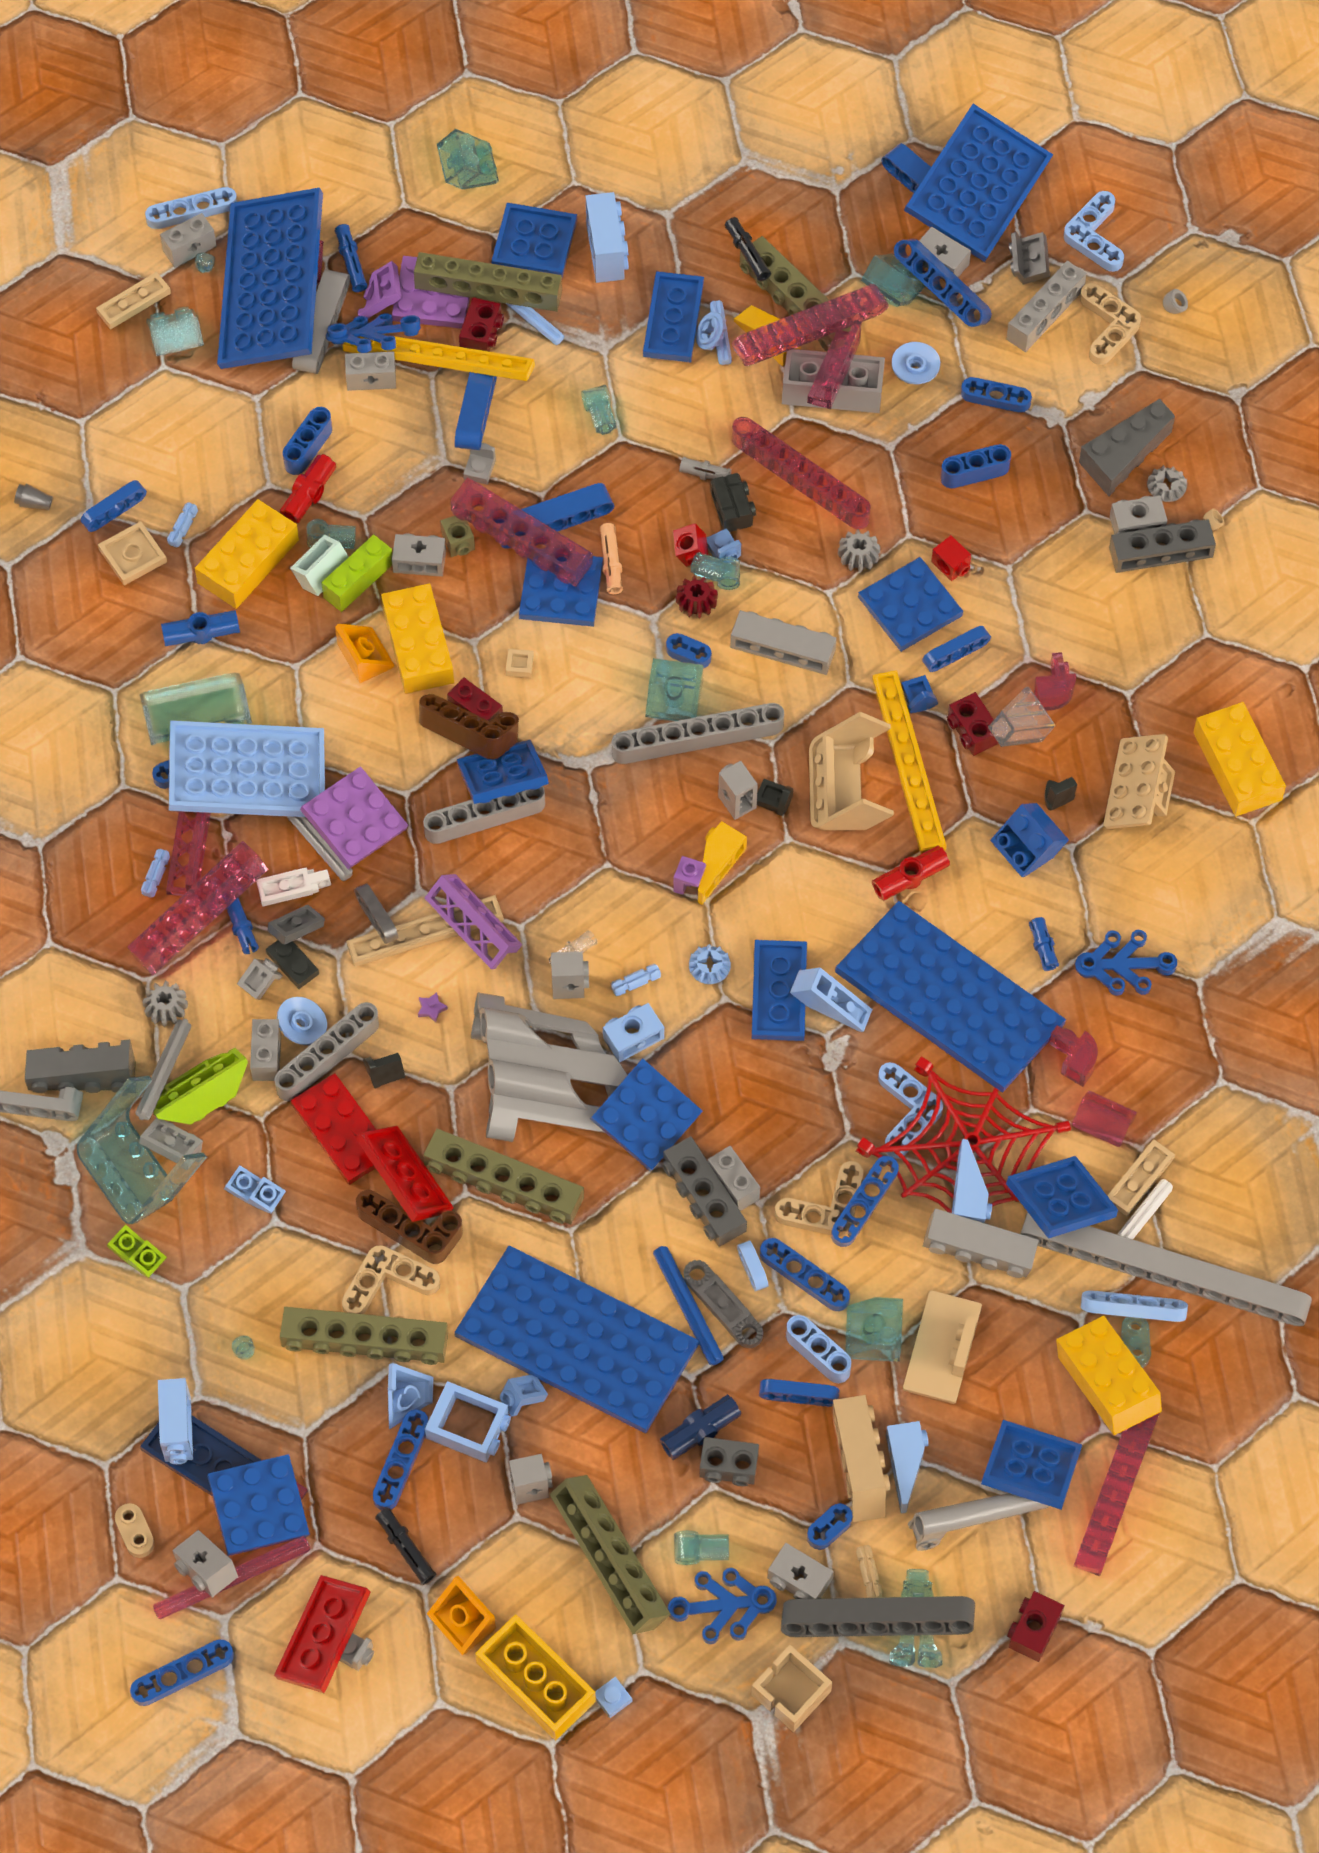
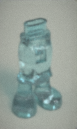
[889,1569,943,1668]

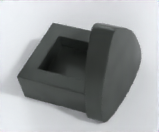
[1044,777,1077,811]
[757,779,794,816]
[363,1053,406,1089]

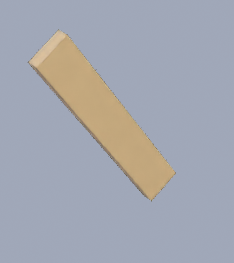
[346,895,504,967]

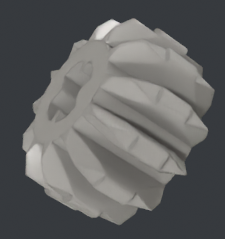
[838,529,881,573]
[143,980,188,1027]

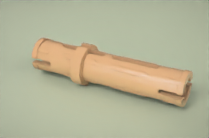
[599,523,623,594]

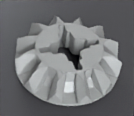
[1147,465,1187,502]

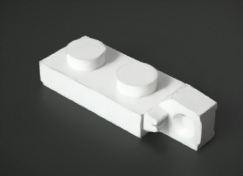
[256,867,331,907]

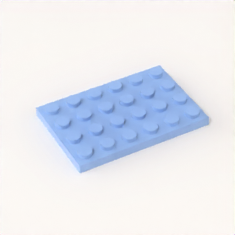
[169,720,325,817]

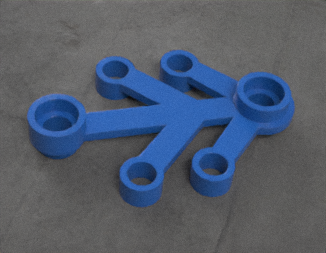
[326,313,421,353]
[1075,930,1177,996]
[668,1568,777,1644]

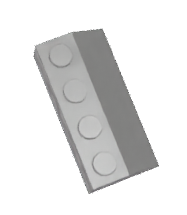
[782,348,885,413]

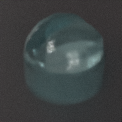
[195,253,215,273]
[232,1335,255,1360]

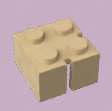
[751,1645,832,1733]

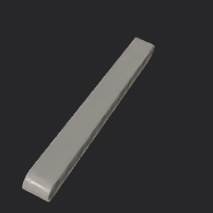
[1020,1212,1312,1326]

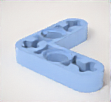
[1064,191,1124,272]
[878,1062,943,1158]

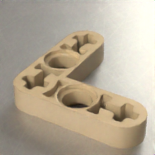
[1080,283,1141,365]
[775,1161,863,1237]
[342,1245,440,1314]

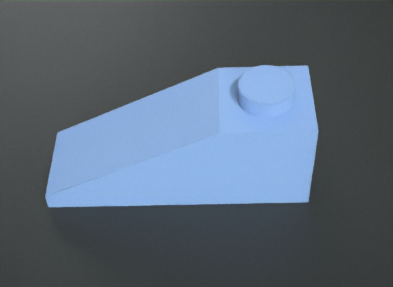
[790,967,873,1032]
[952,1139,992,1223]
[886,1421,928,1513]

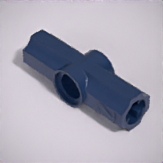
[660,1394,741,1460]

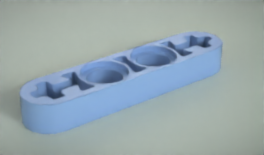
[145,187,237,229]
[1080,1290,1188,1322]

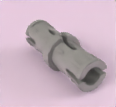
[679,457,731,480]

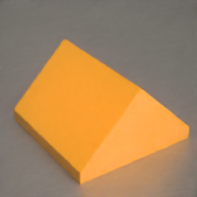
[335,624,395,683]
[427,1575,496,1655]

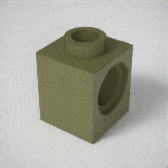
[440,513,475,557]

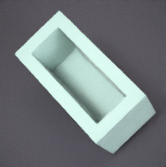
[290,534,349,596]

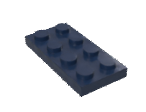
[140,1416,262,1496]

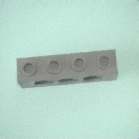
[1006,261,1087,352]

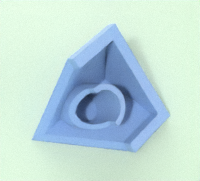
[388,1363,433,1429]

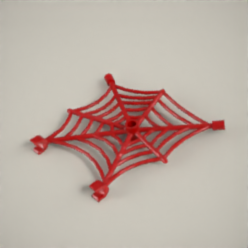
[856,1056,1071,1213]

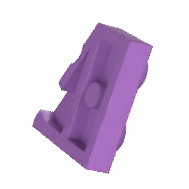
[358,261,401,318]

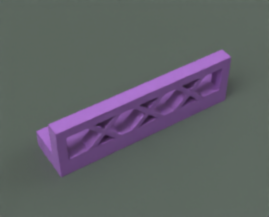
[425,874,522,969]

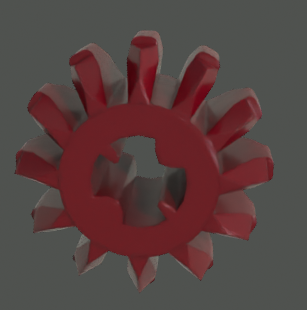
[675,575,718,619]

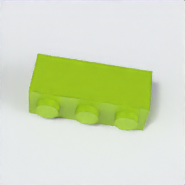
[321,534,392,612]

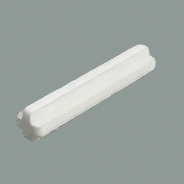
[1117,1179,1173,1239]

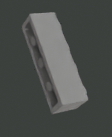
[730,610,837,675]
[923,1208,1039,1278]

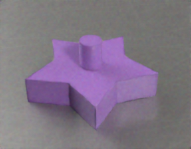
[418,992,448,1022]

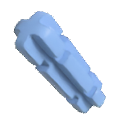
[167,502,198,548]
[141,849,170,897]
[611,964,661,996]

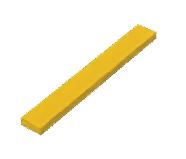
[342,335,535,381]
[872,670,946,854]

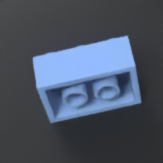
[585,192,629,283]

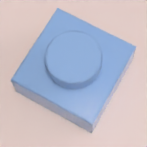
[595,1677,632,1718]

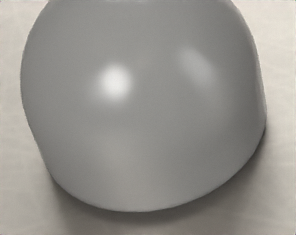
[1163,289,1188,314]

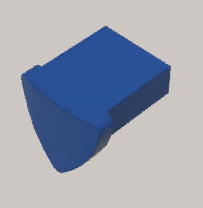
[901,675,938,713]

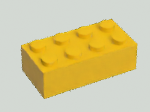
[195,499,299,609]
[381,583,454,694]
[1193,702,1286,817]
[1056,1316,1162,1435]
[475,1614,596,1741]

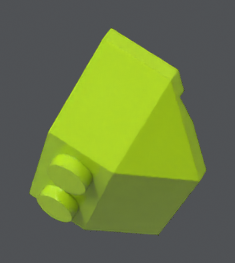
[153,1048,248,1125]

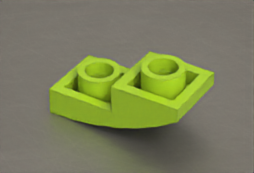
[107,1224,167,1278]

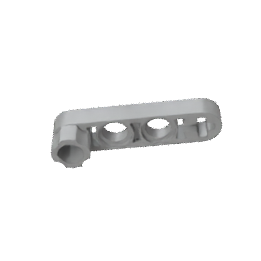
[0,1087,83,1121]

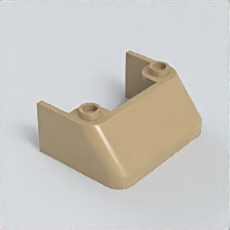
[809,712,894,830]

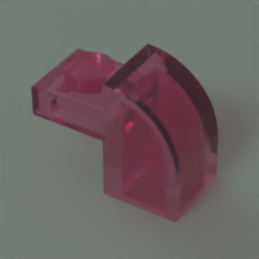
[1034,652,1076,712]
[1049,1025,1098,1087]

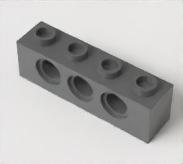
[1109,519,1216,573]
[662,1136,747,1247]

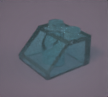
[861,253,926,307]
[645,658,704,721]
[845,1297,903,1362]

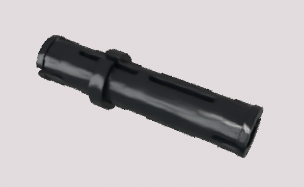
[724,217,771,281]
[375,1508,437,1585]

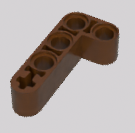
[419,694,519,759]
[356,1190,463,1264]

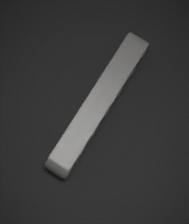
[612,703,784,764]

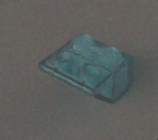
[437,129,499,190]
[146,307,204,356]

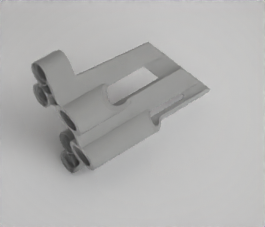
[471,992,627,1142]

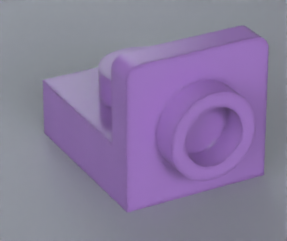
[673,856,706,895]

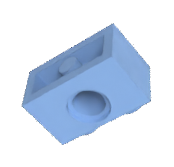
[603,1003,665,1063]

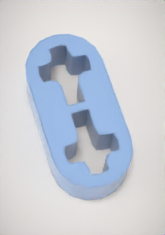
[737,1240,769,1291]

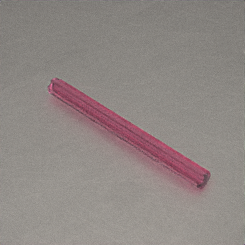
[153,1536,310,1619]

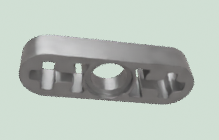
[354,883,398,944]

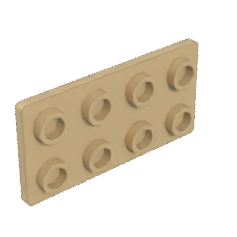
[1103,734,1175,829]
[903,1290,982,1404]

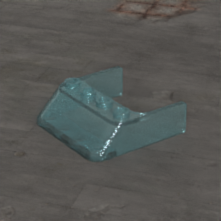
[77,1076,207,1224]

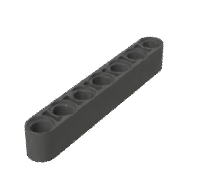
[781,1596,975,1637]

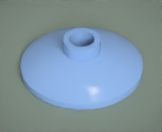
[891,342,941,384]
[277,997,327,1045]

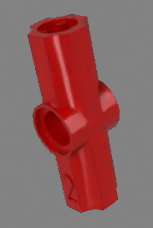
[280,454,336,524]
[872,845,950,901]

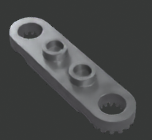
[684,1260,763,1348]

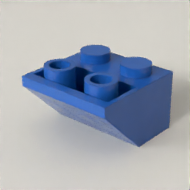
[990,803,1069,877]

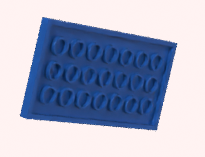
[217,187,323,369]
[835,901,1066,1093]
[455,1245,699,1434]

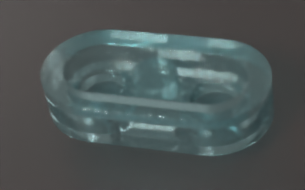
[1121,1317,1151,1368]

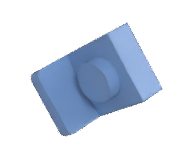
[707,528,741,566]
[500,1375,548,1416]

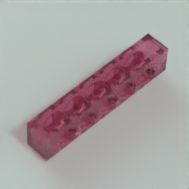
[451,477,593,587]
[127,841,268,976]

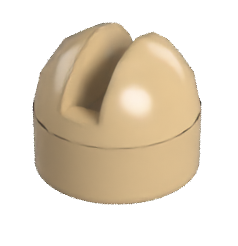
[1203,508,1224,531]

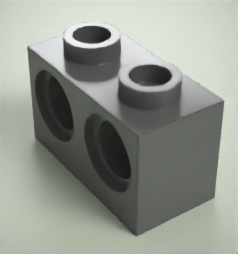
[700,1437,759,1486]

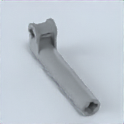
[908,1493,1049,1551]

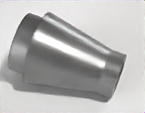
[14,483,53,511]

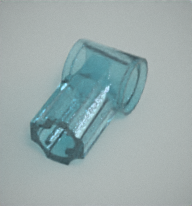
[581,385,616,435]
[306,519,356,549]
[691,553,740,590]
[674,1530,729,1565]

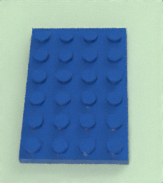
[904,103,1053,262]

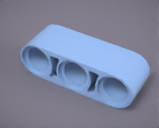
[786,1315,851,1384]

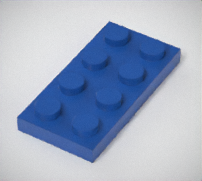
[643,271,704,363]
[752,940,807,1041]

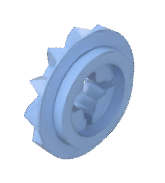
[696,312,727,351]
[689,944,731,984]

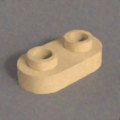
[115,1504,154,1558]

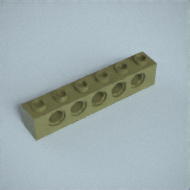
[740,236,858,353]
[414,252,562,312]
[423,1128,584,1225]
[280,1307,448,1365]
[549,1475,671,1634]

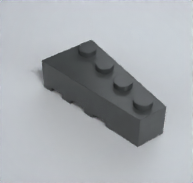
[1079,399,1175,496]
[25,1039,136,1093]

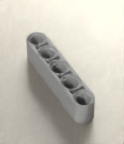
[292,269,350,374]
[423,786,545,844]
[274,1002,379,1101]

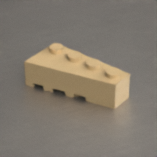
[833,1395,890,1522]

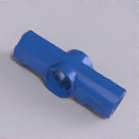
[161,610,240,647]

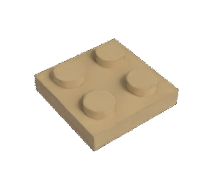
[98,521,167,585]

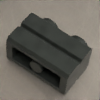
[710,473,756,532]

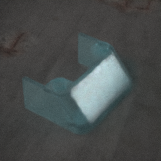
[140,673,252,745]

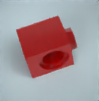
[673,523,709,567]
[931,535,971,582]

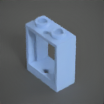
[158,1378,193,1464]
[425,1381,511,1463]

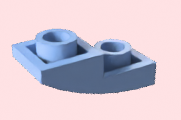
[224,1165,286,1214]

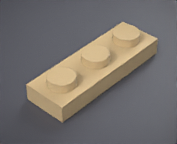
[96,272,171,330]
[1107,1139,1175,1216]

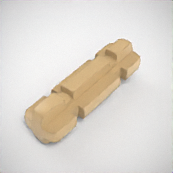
[856,1545,883,1598]

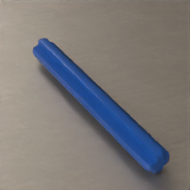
[653,1246,723,1365]

